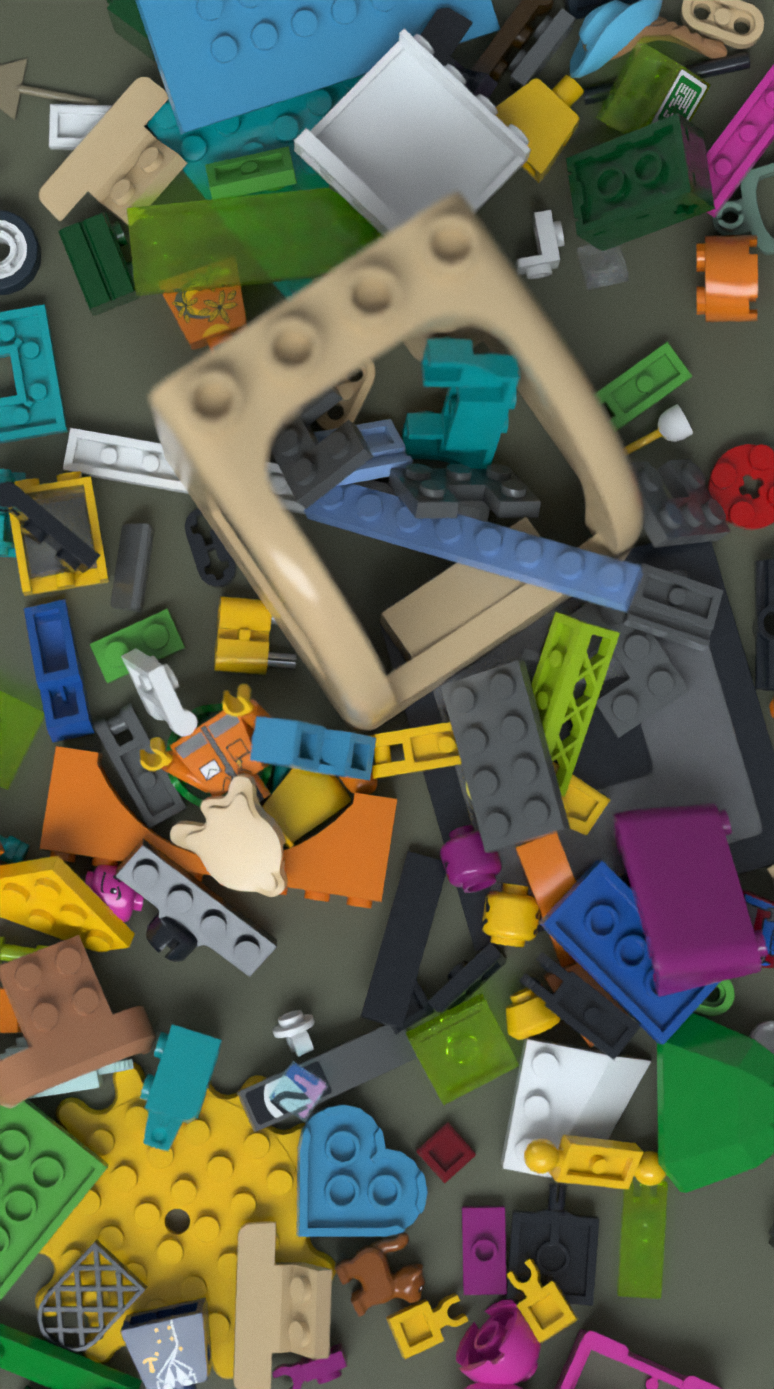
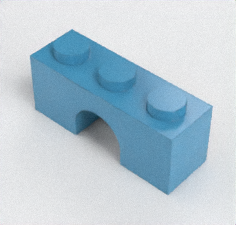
[250,716,376,780]

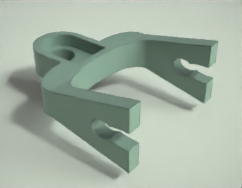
[713,163,774,255]

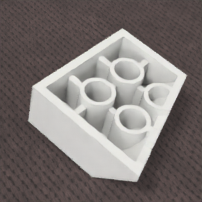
[501,1037,651,1177]

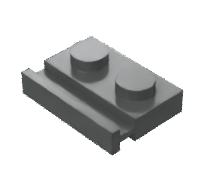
[623,563,723,652]

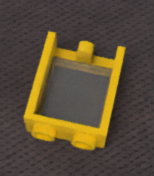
[9,471,109,596]

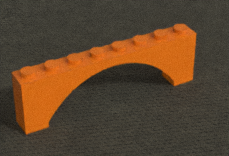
[40,746,397,909]

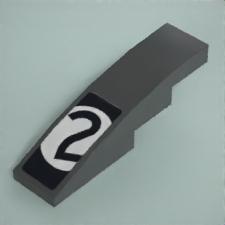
[236,1025,418,1132]

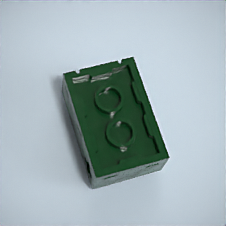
[566,113,715,251]

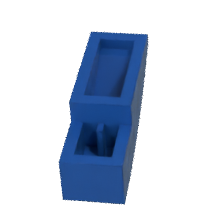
[23,599,94,743]

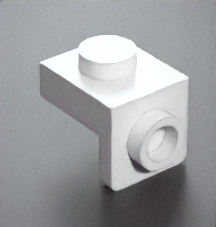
[515,210,564,279]

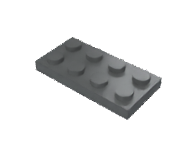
[441,660,570,853]

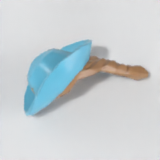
[569,0,728,78]

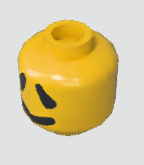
[482,883,540,947]

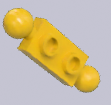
[524,1135,666,1190]

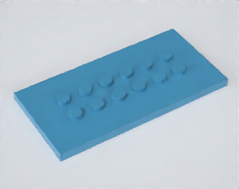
[135,0,500,134]

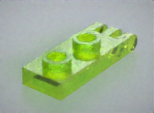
[617,1180,668,1299]

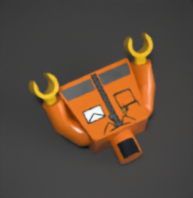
[140,684,272,802]

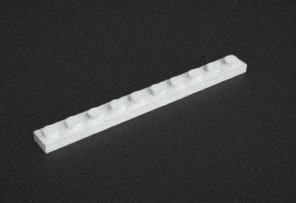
[63,428,490,522]

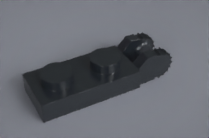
[519,952,641,1060]

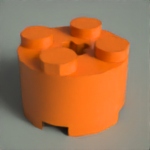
[696,235,758,322]

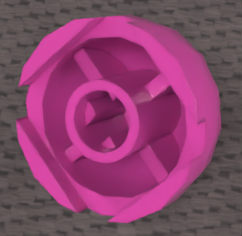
[456,1300,541,1385]

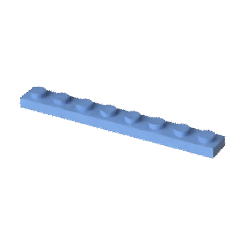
[304,483,643,612]

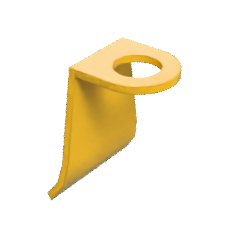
[262,768,351,848]

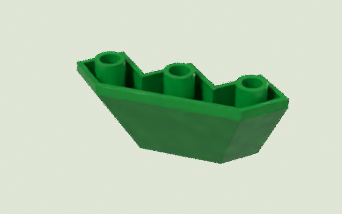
[657,1013,774,1193]

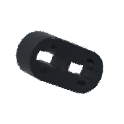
[184,508,237,588]

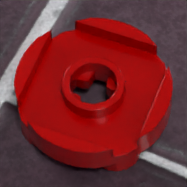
[707,444,774,531]

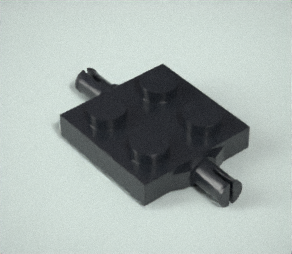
[506,1183,599,1306]

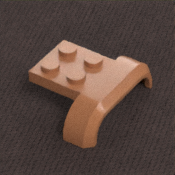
[0,935,156,1109]

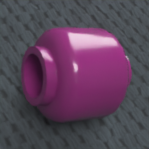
[440,825,502,893]

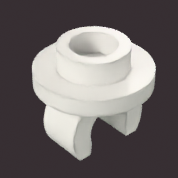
[272,1010,315,1056]

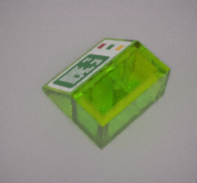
[595,43,711,135]

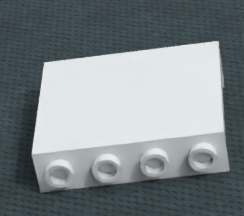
[294,29,531,237]

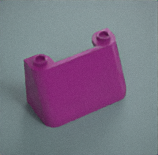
[613,803,767,997]

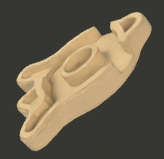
[170,773,288,897]

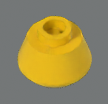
[506,987,561,1040]

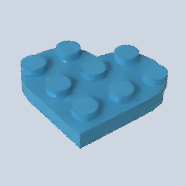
[296,1104,428,1237]

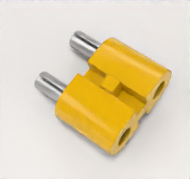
[214,596,297,675]

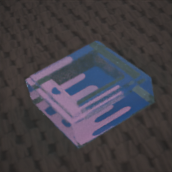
[269,1061,329,1122]

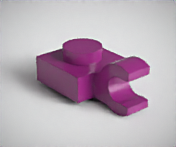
[272,1343,348,1389]

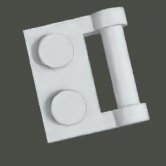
[121,648,197,736]

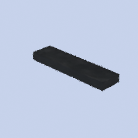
[360,851,446,1029]

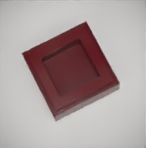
[416,1121,477,1184]

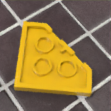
[0,856,135,952]

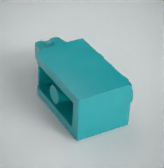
[140,1024,222,1151]

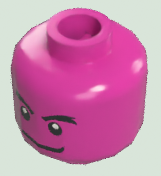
[85,865,144,923]

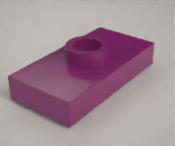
[462,1205,507,1295]

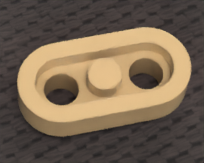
[680,0,764,49]
[316,361,376,430]

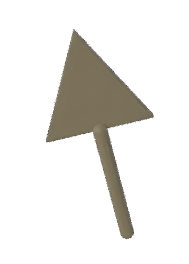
[0,58,100,120]

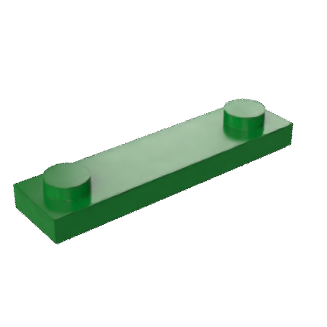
[0,1323,142,1389]

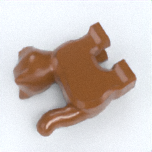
[335,1231,425,1317]

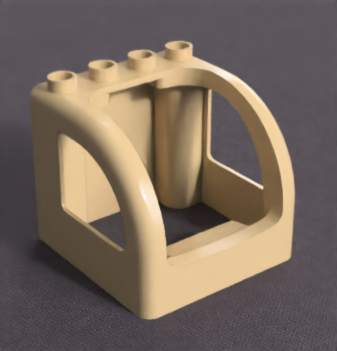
[149,192,643,731]

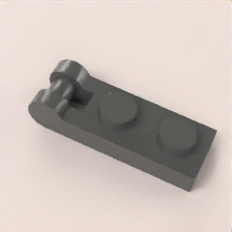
[93,703,188,828]

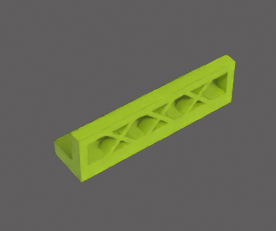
[531,612,620,797]

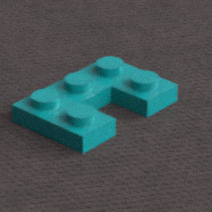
[0,304,68,444]

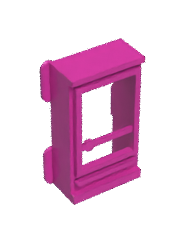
[554,1329,723,1389]

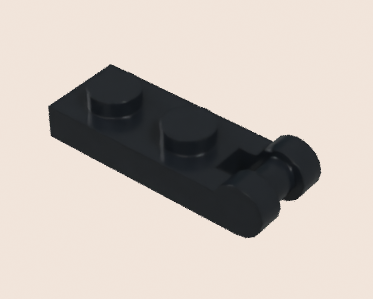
[0,482,101,573]

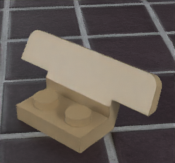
[38,77,187,227]
[233,1221,332,1389]

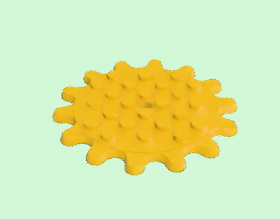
[35,1062,336,1379]

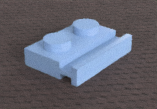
[314,419,413,486]

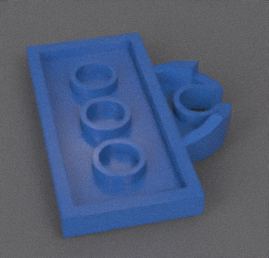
[539,860,720,1045]

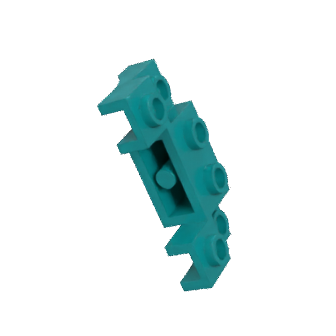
[401,337,520,469]

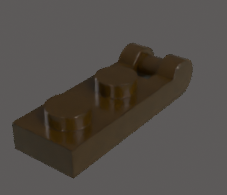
[471,0,554,83]

